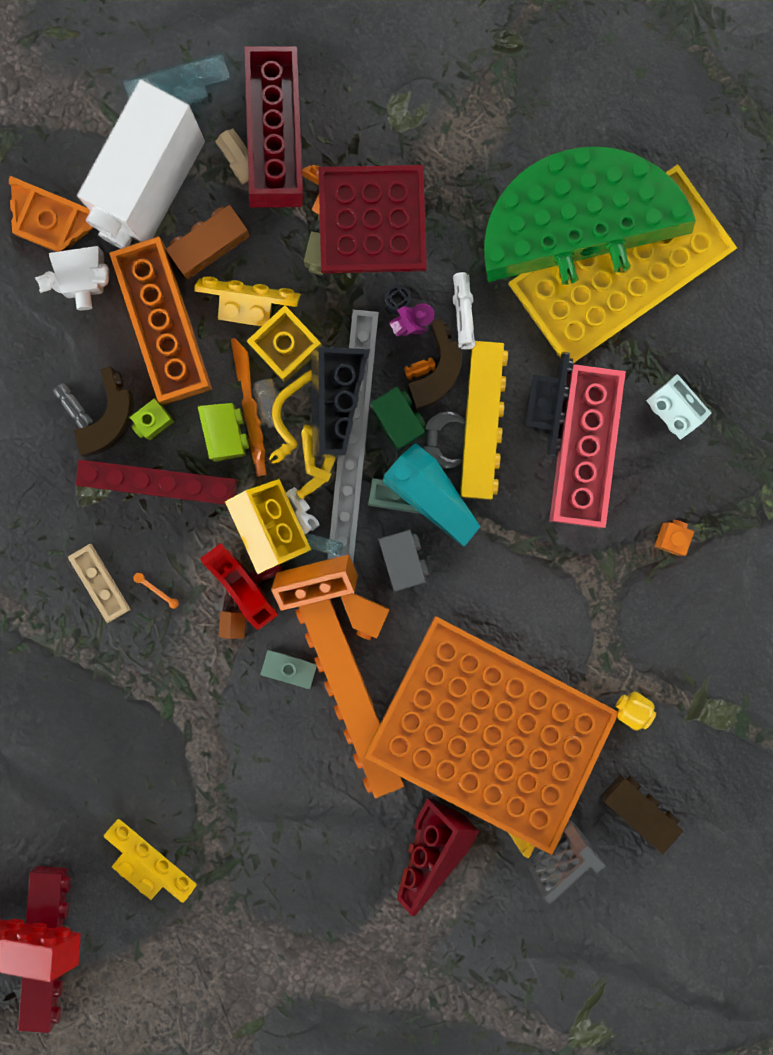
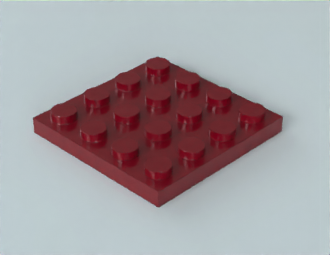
[318,165,427,273]

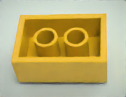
[225,479,311,574]

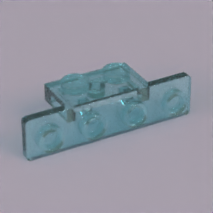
[124,53,229,103]

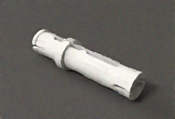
[453,272,475,350]

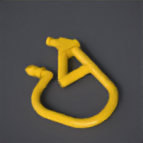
[269,370,336,500]

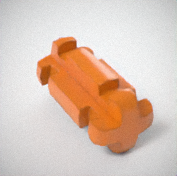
[404,357,436,380]

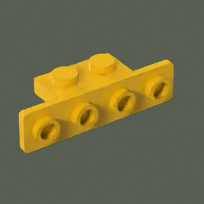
[194,276,300,326]
[104,819,197,903]

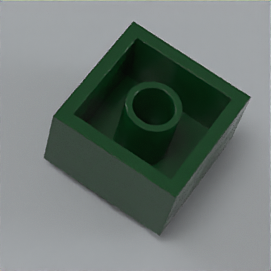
[370,387,426,453]

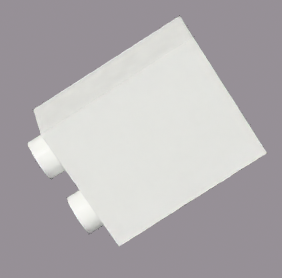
[77,79,205,249]

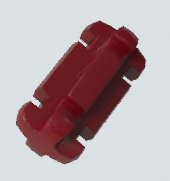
[251,564,283,583]

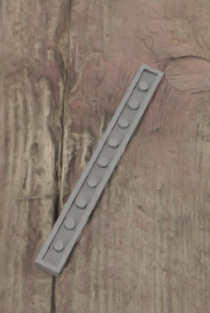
[328,310,379,563]

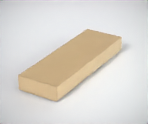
[68,544,131,623]

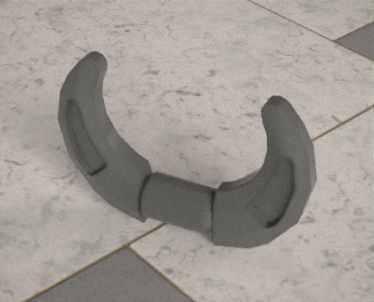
[423,411,465,469]

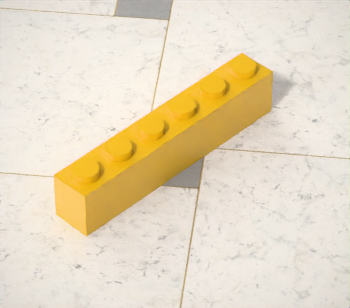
[460,341,508,500]

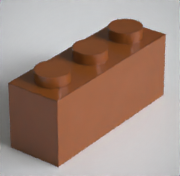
[166,205,250,280]

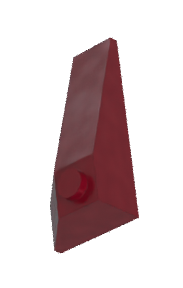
[397,798,479,916]

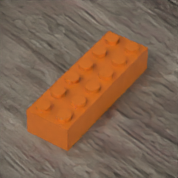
[109,237,212,406]

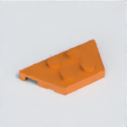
[9,176,94,252]

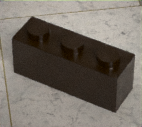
[600,774,683,854]

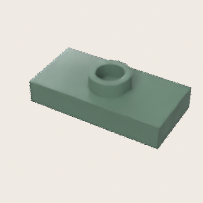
[260,649,317,689]

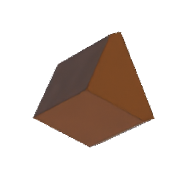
[219,611,246,639]

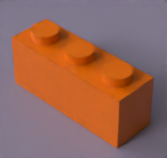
[271,554,358,611]

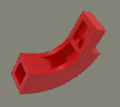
[200,543,278,630]

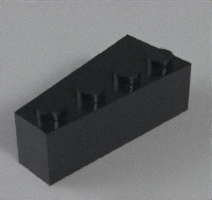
[311,347,370,458]

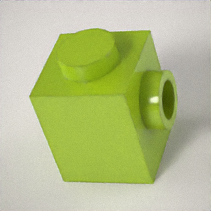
[130,398,175,440]

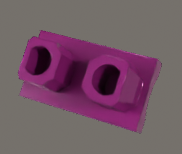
[389,303,435,337]

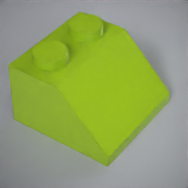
[198,403,249,462]

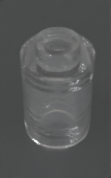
[252,379,286,429]

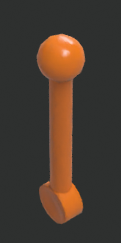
[133,573,179,609]

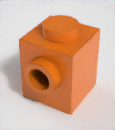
[654,519,694,556]

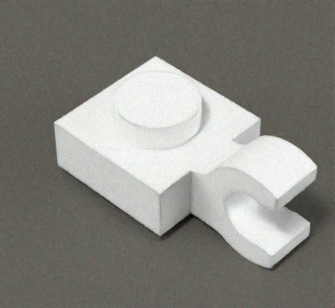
[286,487,319,534]

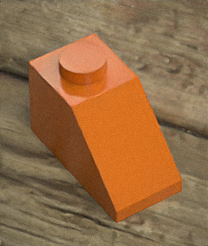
[341,593,389,640]

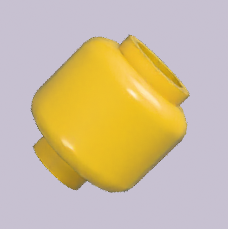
[616,691,656,730]

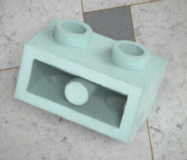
[646,374,711,440]

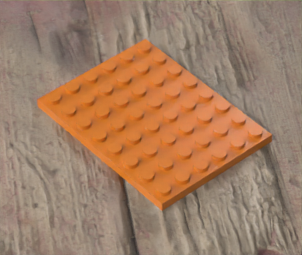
[364,616,618,855]

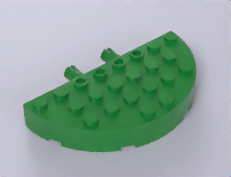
[484,147,696,285]

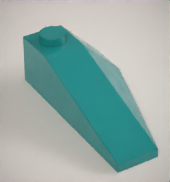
[383,443,480,547]

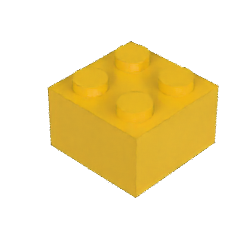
[247,305,322,383]

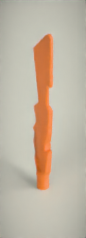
[231,338,267,477]

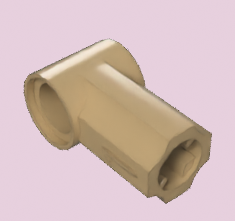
[215,129,249,185]

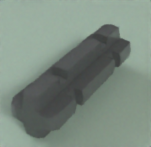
[53,383,93,428]

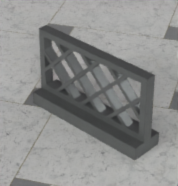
[526,818,605,904]

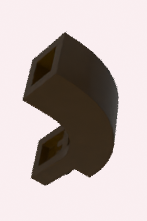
[408,318,462,411]
[73,366,134,457]

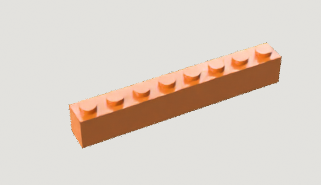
[295,599,404,798]

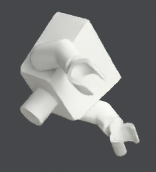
[35,246,109,310]

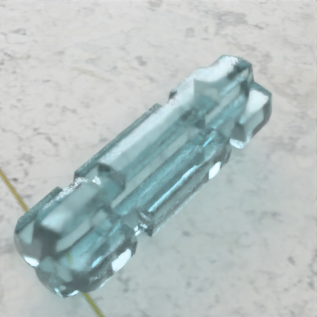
[305,534,344,556]

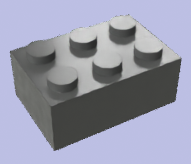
[379,530,429,592]

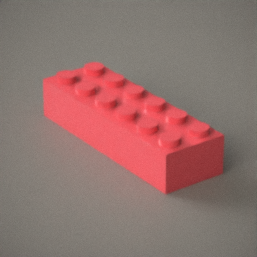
[549,365,626,528]

